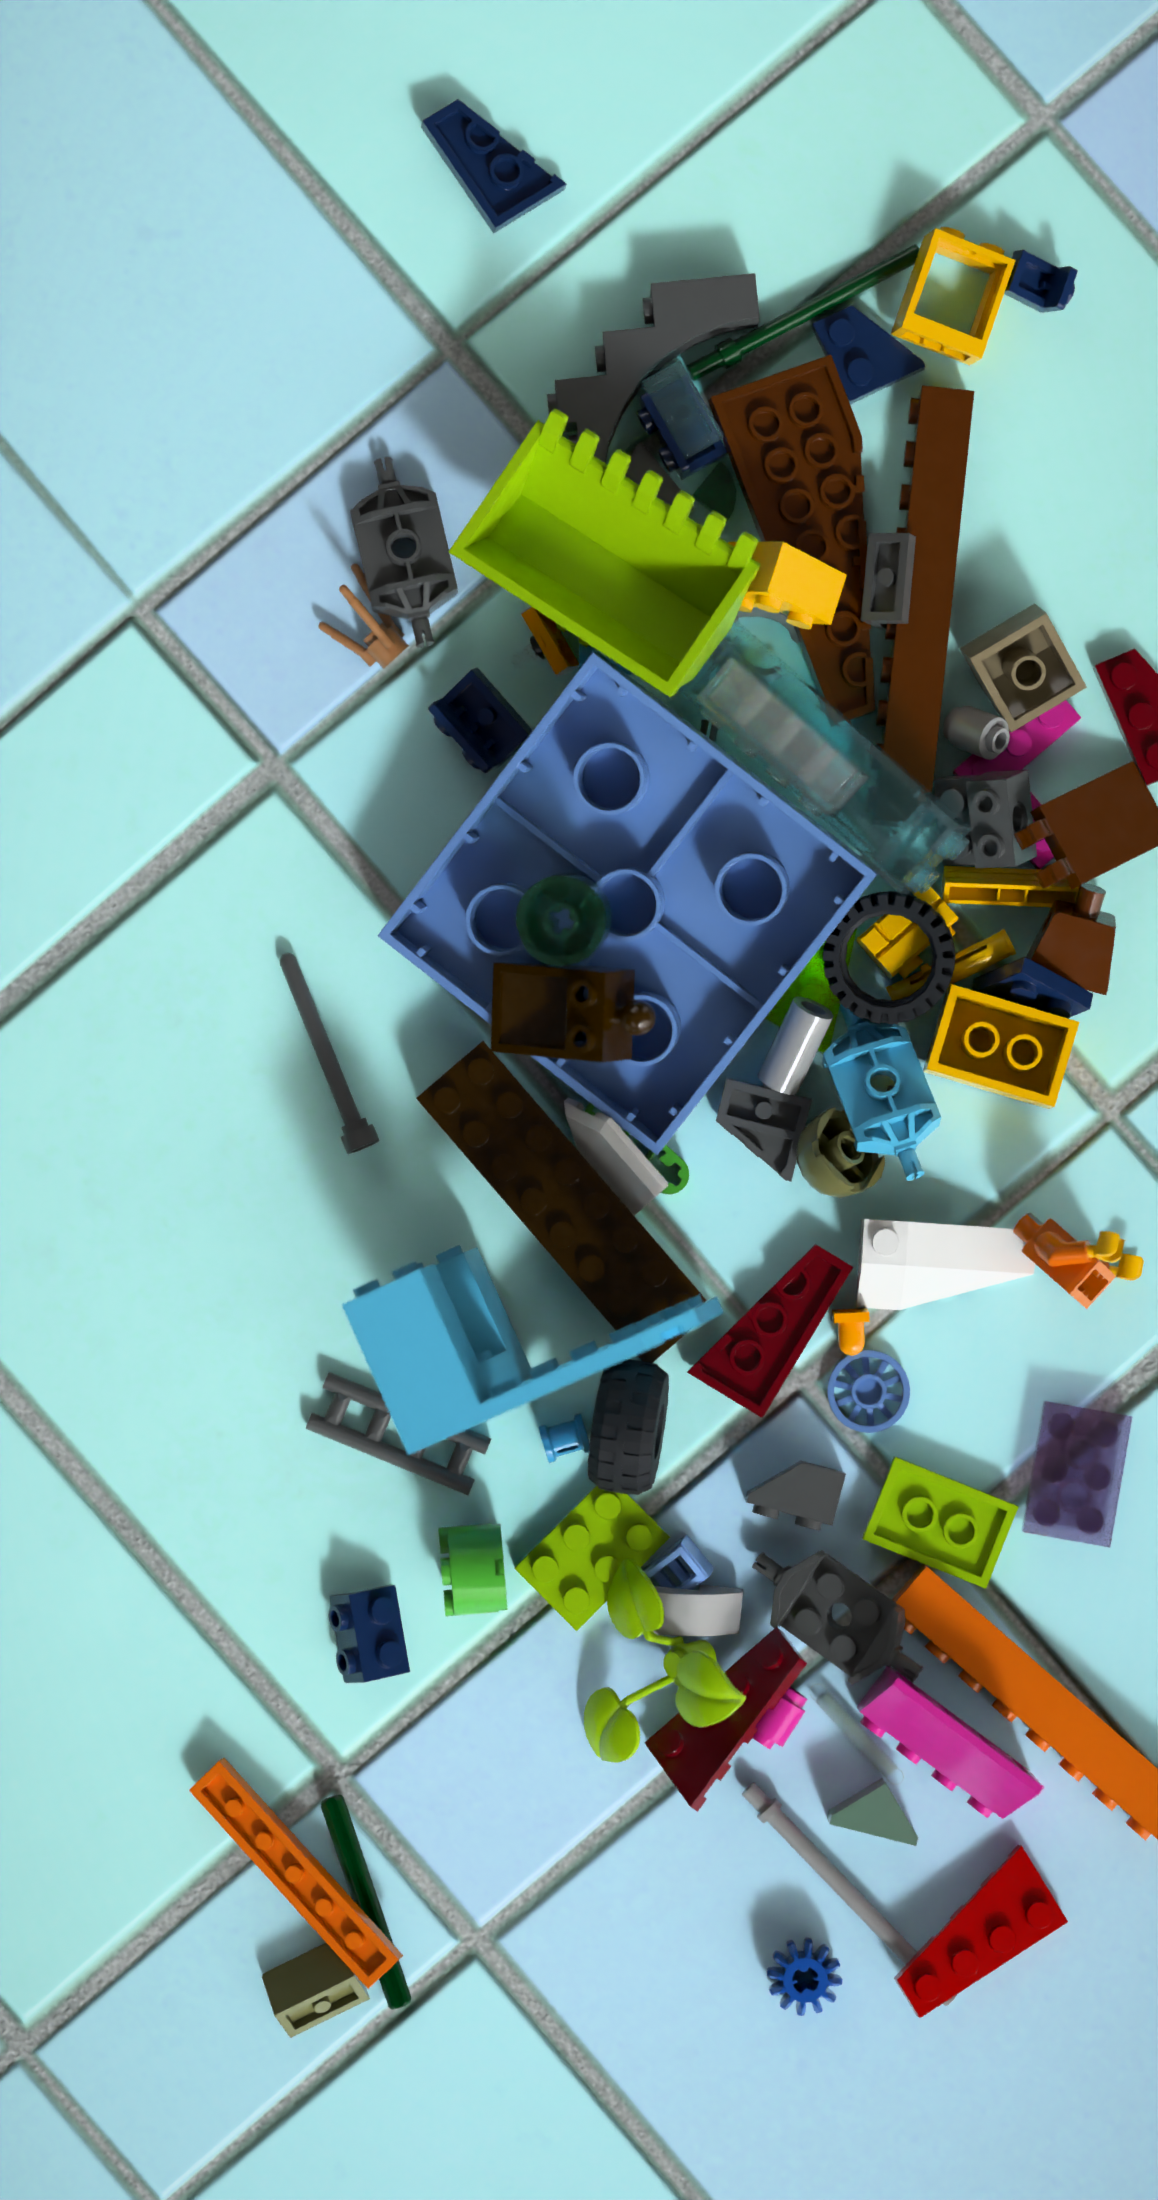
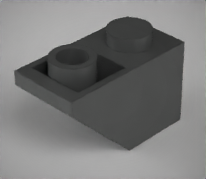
[745,1461,846,1531]

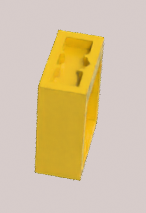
[891,227,1015,366]

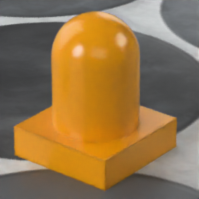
[832,1308,870,1356]

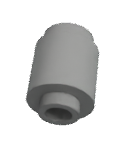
[943,706,1010,760]

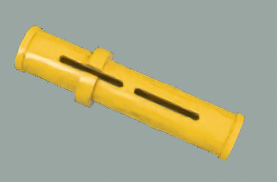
[885,929,1016,1000]

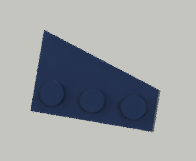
[421,99,567,234]

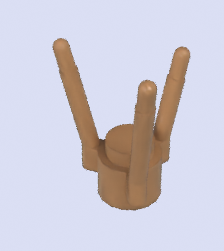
[318,563,409,669]

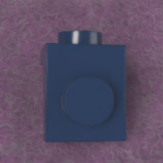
[1004,250,1078,313]

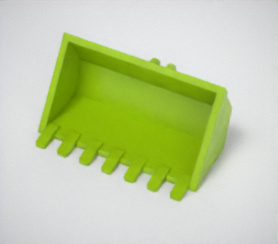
[448,408,761,697]

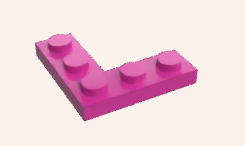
[953,700,1082,870]

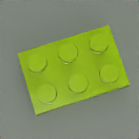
[862,1456,1019,1589]
[514,1485,670,1631]

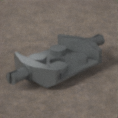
[350,457,458,648]
[752,1550,923,1685]

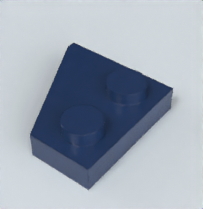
[812,305,926,404]
[971,957,1093,1019]

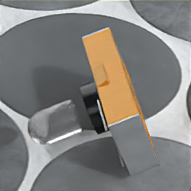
[510,607,579,676]

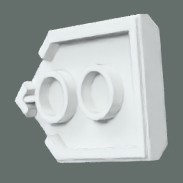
[564,1097,669,1216]

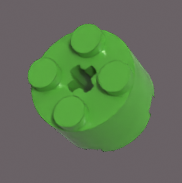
[438,1523,508,1617]

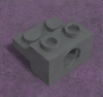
[933,770,1037,868]

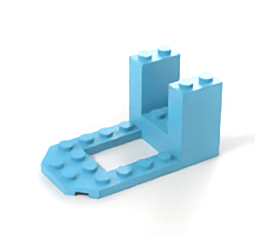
[342,1245,724,1455]

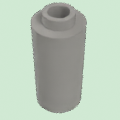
[758,997,833,1095]

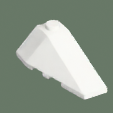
[856,1219,1035,1310]

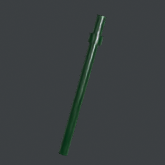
[686,244,919,381]

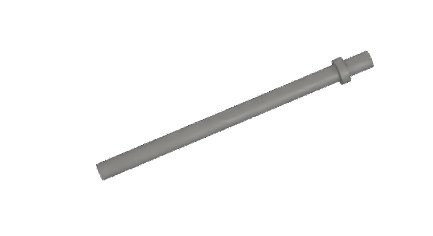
[741,1782,957,2006]

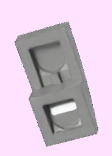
[653,1584,743,1636]

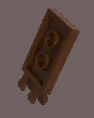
[1014,761,1158,890]

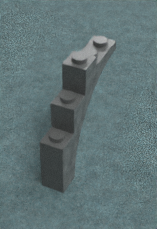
[547,273,760,463]

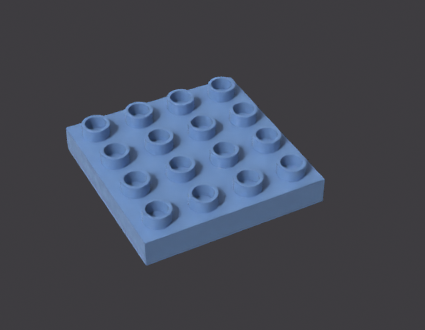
[378,652,880,1155]

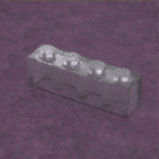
[696,657,870,818]

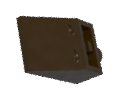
[491,962,656,1063]

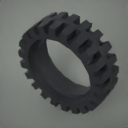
[823,891,955,1024]

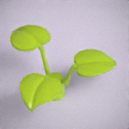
[584,1558,746,1763]

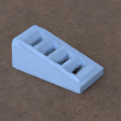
[643,1535,713,1590]

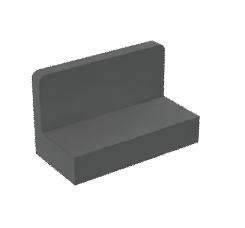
[861,533,916,629]

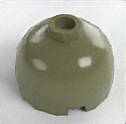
[796,1107,885,1198]

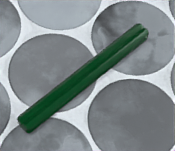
[321,1795,411,2009]

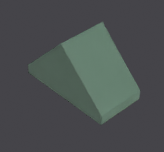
[827,1778,918,1846]

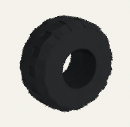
[588,1359,669,1495]

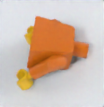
[1013,1213,1144,1309]

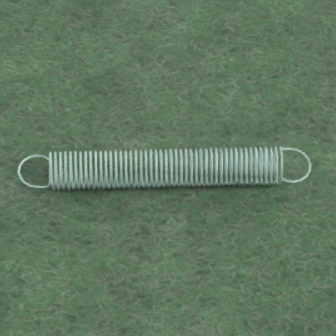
[809,1684,904,1785]

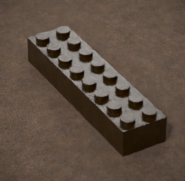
[416,1041,707,1363]

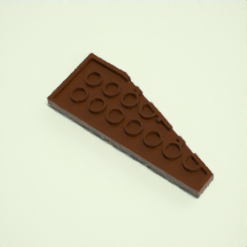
[708,354,875,727]

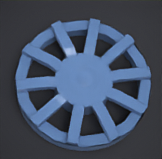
[827,1350,910,1433]

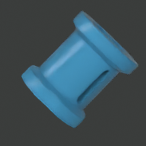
[539,1413,590,1463]

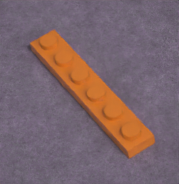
[189,1758,403,1989]

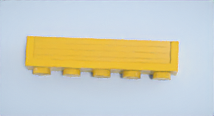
[942,866,1080,907]

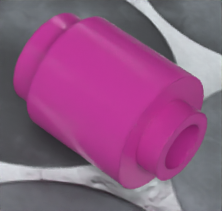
[753,1687,808,1749]

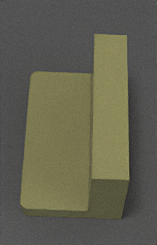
[262,1943,370,2038]

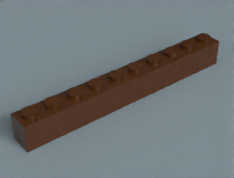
[866,385,974,830]

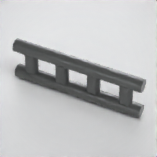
[306,1372,492,1495]

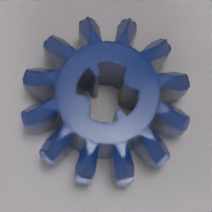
[766,1937,843,2016]

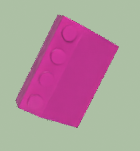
[857,1666,1044,1819]

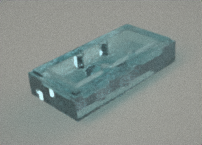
[642,360,724,460]

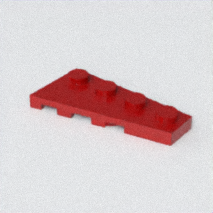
[894,1845,1068,2018]

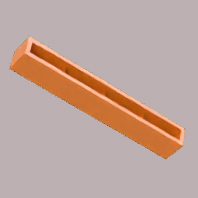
[892,1564,1158,1841]

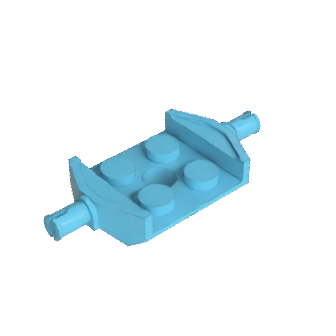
[822,1004,941,1181]

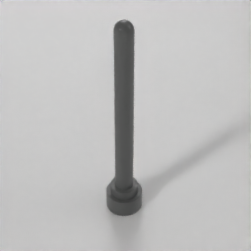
[279,953,380,1154]

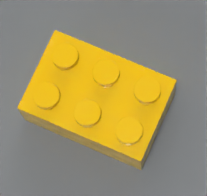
[923,984,1079,1109]

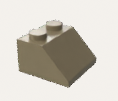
[959,603,1087,732]

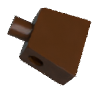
[1026,884,1116,995]

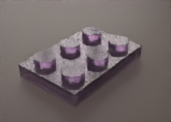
[1021,1401,1133,1547]

